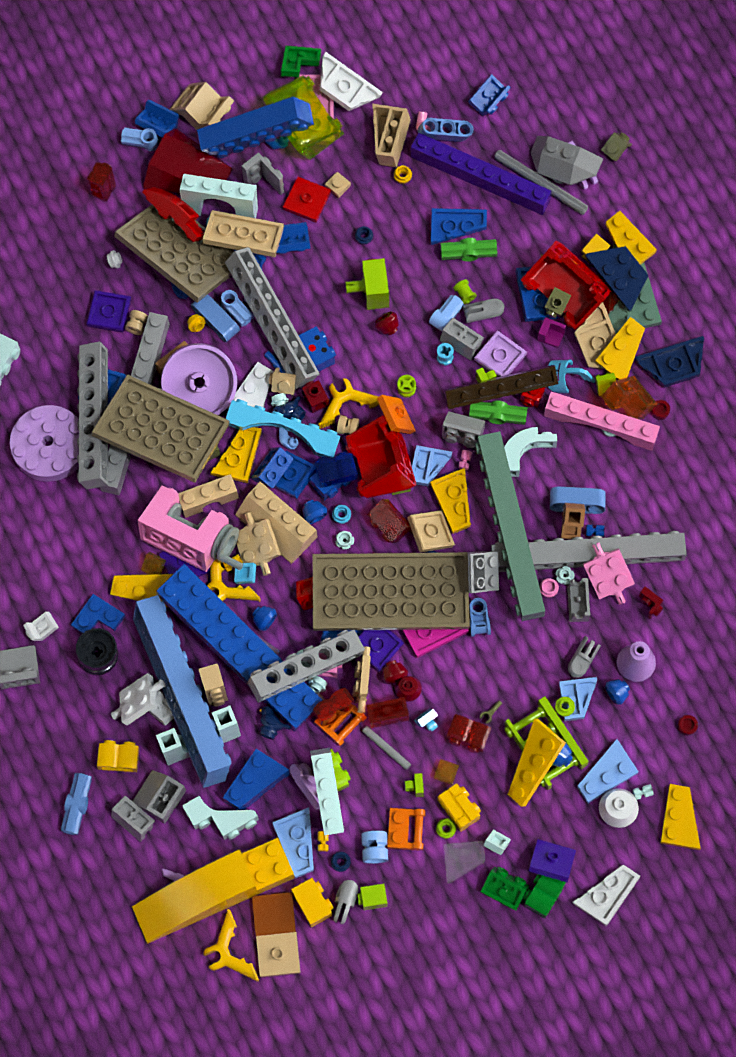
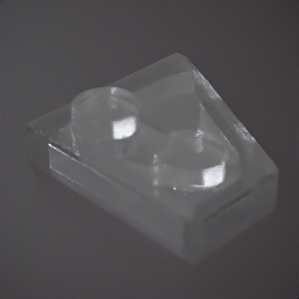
[443,841,485,884]

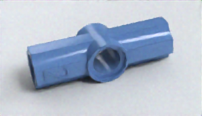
[61,773,92,835]

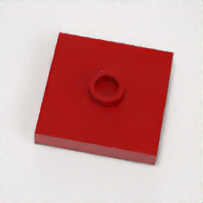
[283,177,331,223]

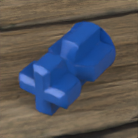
[586,525,605,537]

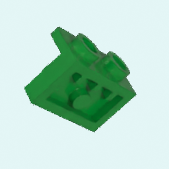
[480,867,529,911]

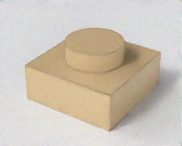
[325,172,351,198]

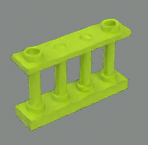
[504,696,589,790]

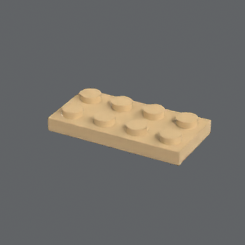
[203,210,284,257]

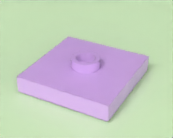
[474,330,527,377]

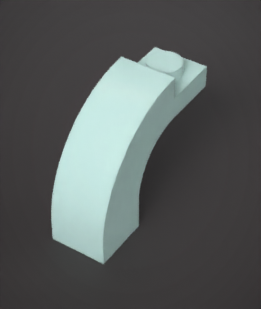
[504,427,557,477]

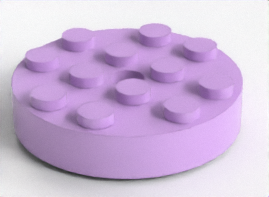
[161,343,237,415]
[10,405,79,482]

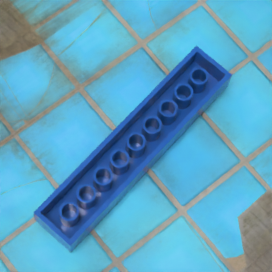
[156,564,323,732]

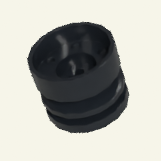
[76,628,118,675]

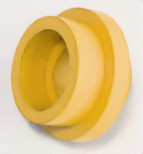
[394,165,412,184]
[187,314,206,332]

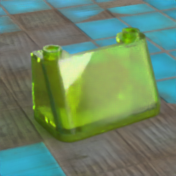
[262,75,344,160]

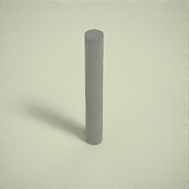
[362,726,411,770]

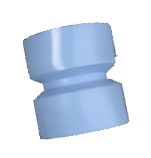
[361,831,388,864]

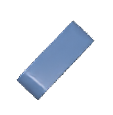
[418,118,474,142]
[191,295,240,342]
[550,487,606,514]

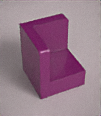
[537,317,566,348]

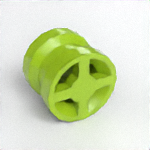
[397,375,416,398]

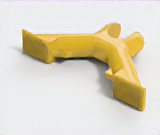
[318,378,379,429]
[207,560,261,602]
[203,909,259,982]

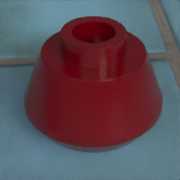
[375,311,399,335]
[383,660,408,684]
[395,675,422,702]

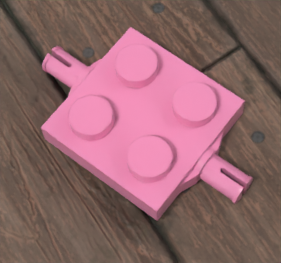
[583,542,635,605]

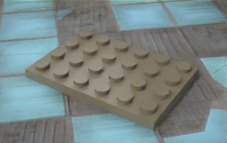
[114,204,234,303]
[92,374,230,483]

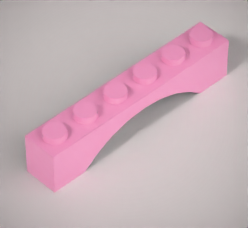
[544,392,660,451]

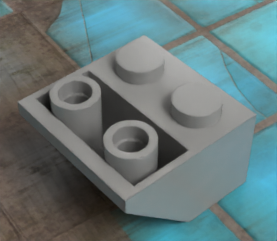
[442,411,485,448]
[468,551,499,593]
[132,770,186,824]

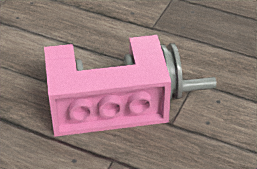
[138,486,243,572]

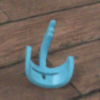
[548,360,596,393]

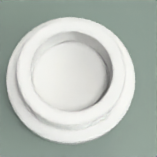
[107,250,122,268]

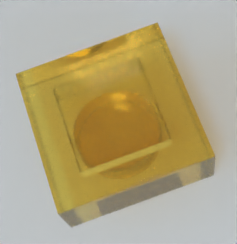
[141,552,166,575]
[434,759,459,785]

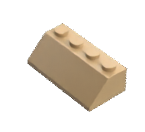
[235,482,317,564]

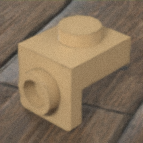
[269,368,296,395]

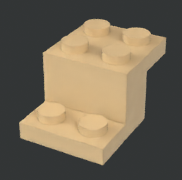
[170,82,234,130]

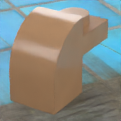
[561,503,585,539]

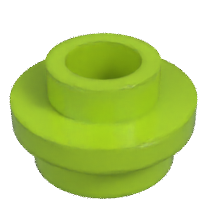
[555,697,575,717]
[436,819,456,839]

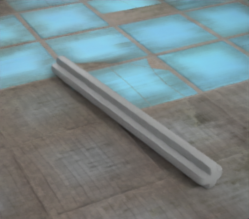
[494,150,588,215]

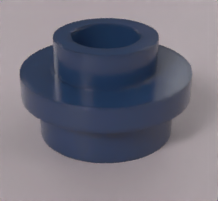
[355,226,373,244]
[331,852,351,872]

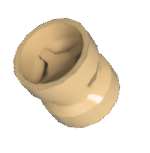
[125,310,148,335]
[337,415,359,435]

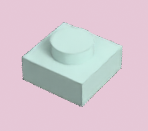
[484,830,511,855]

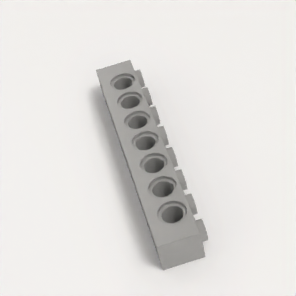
[225,247,320,389]
[77,341,108,489]

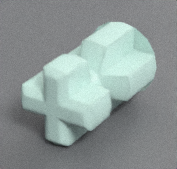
[633,784,654,800]

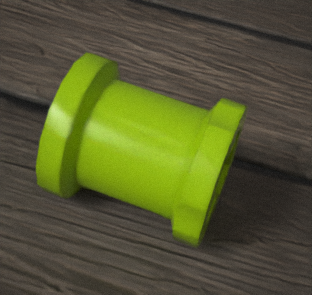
[453,279,477,304]

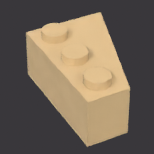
[372,104,411,167]

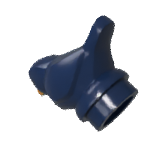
[273,396,306,422]
[259,706,291,740]

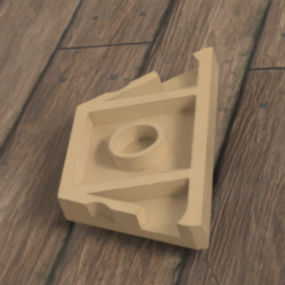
[574,303,616,369]

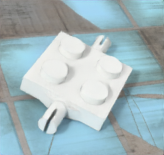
[111,673,165,725]

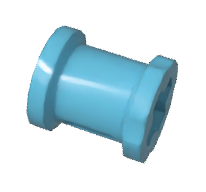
[437,343,454,366]

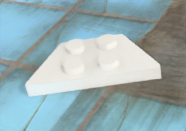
[319,52,383,111]

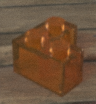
[601,376,657,420]

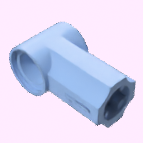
[121,128,159,151]
[221,290,254,327]
[429,295,464,331]

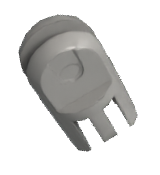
[463,299,504,323]
[568,636,601,678]
[333,880,358,924]

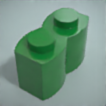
[523,874,566,919]

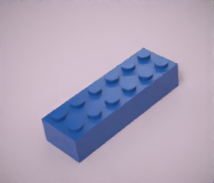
[197,96,314,158]

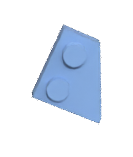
[412,445,452,486]
[559,677,597,721]

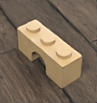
[179,474,239,518]
[199,663,228,706]

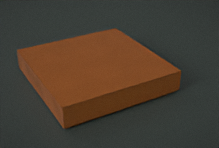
[252,892,296,936]

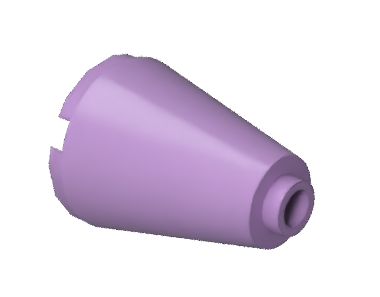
[617,641,656,682]

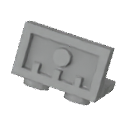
[242,152,284,195]
[0,645,40,689]

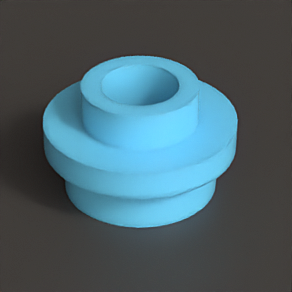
[332,505,351,524]

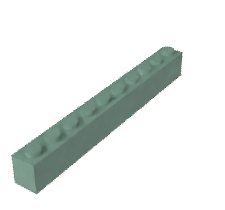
[475,431,545,621]

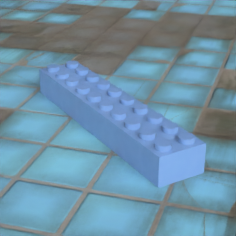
[133,595,231,788]

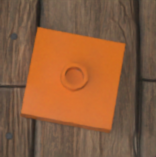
[377,395,416,434]

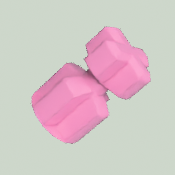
[459,450,473,470]

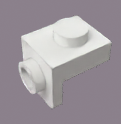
[23,612,59,641]
[149,691,174,726]

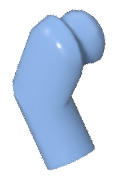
[279,428,299,449]

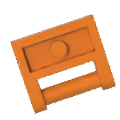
[314,694,367,746]
[387,808,426,851]

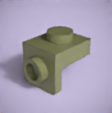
[601,132,632,161]

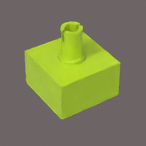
[346,258,389,310]

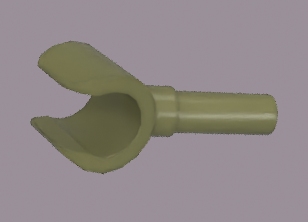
[480,701,502,724]

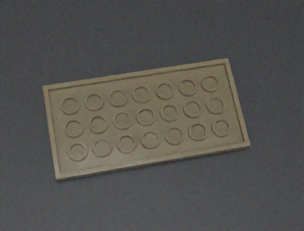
[313,552,470,631]

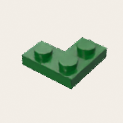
[281,46,321,77]

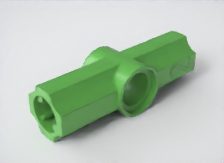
[441,238,497,262]
[469,401,527,425]

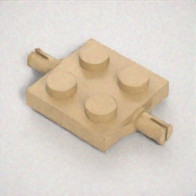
[236,512,281,576]
[352,647,371,713]

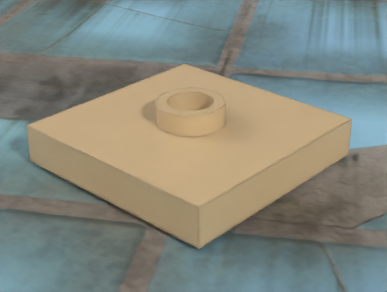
[407,510,455,552]
[256,932,300,977]

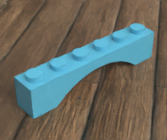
[226,399,340,460]

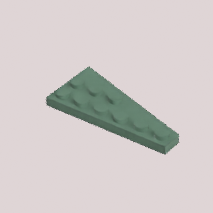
[608,223,662,334]

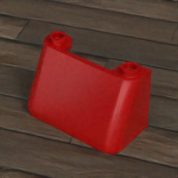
[521,241,611,330]
[346,415,416,498]

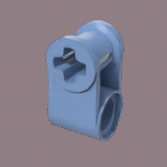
[469,598,491,637]

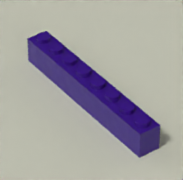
[411,133,551,215]

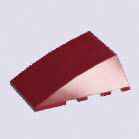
[143,128,233,200]

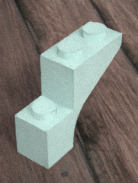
[182,796,259,840]

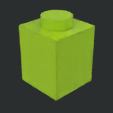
[357,884,388,910]

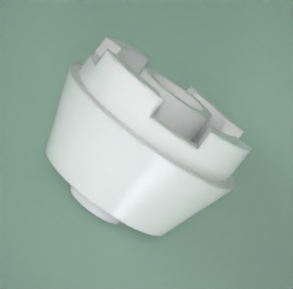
[599,789,639,828]

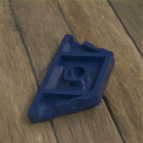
[585,246,649,312]
[635,336,704,388]

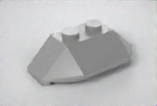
[530,136,603,185]

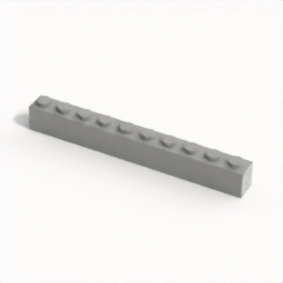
[100,312,170,496]
[491,531,687,572]

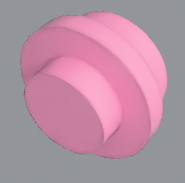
[539,578,559,598]

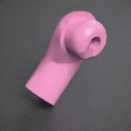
[416,111,431,132]

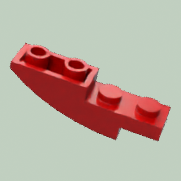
[142,187,205,242]

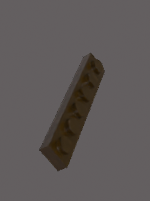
[444,365,558,409]

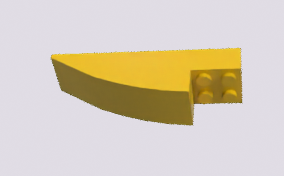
[132,838,295,944]

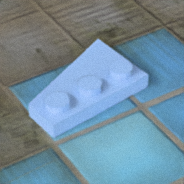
[577,739,638,803]
[272,807,314,879]

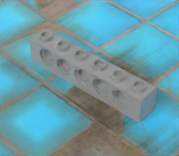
[248,630,365,703]

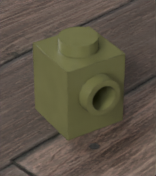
[544,287,572,318]

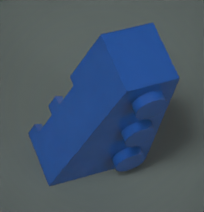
[223,749,290,810]

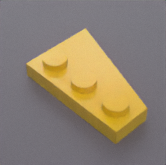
[605,211,657,265]

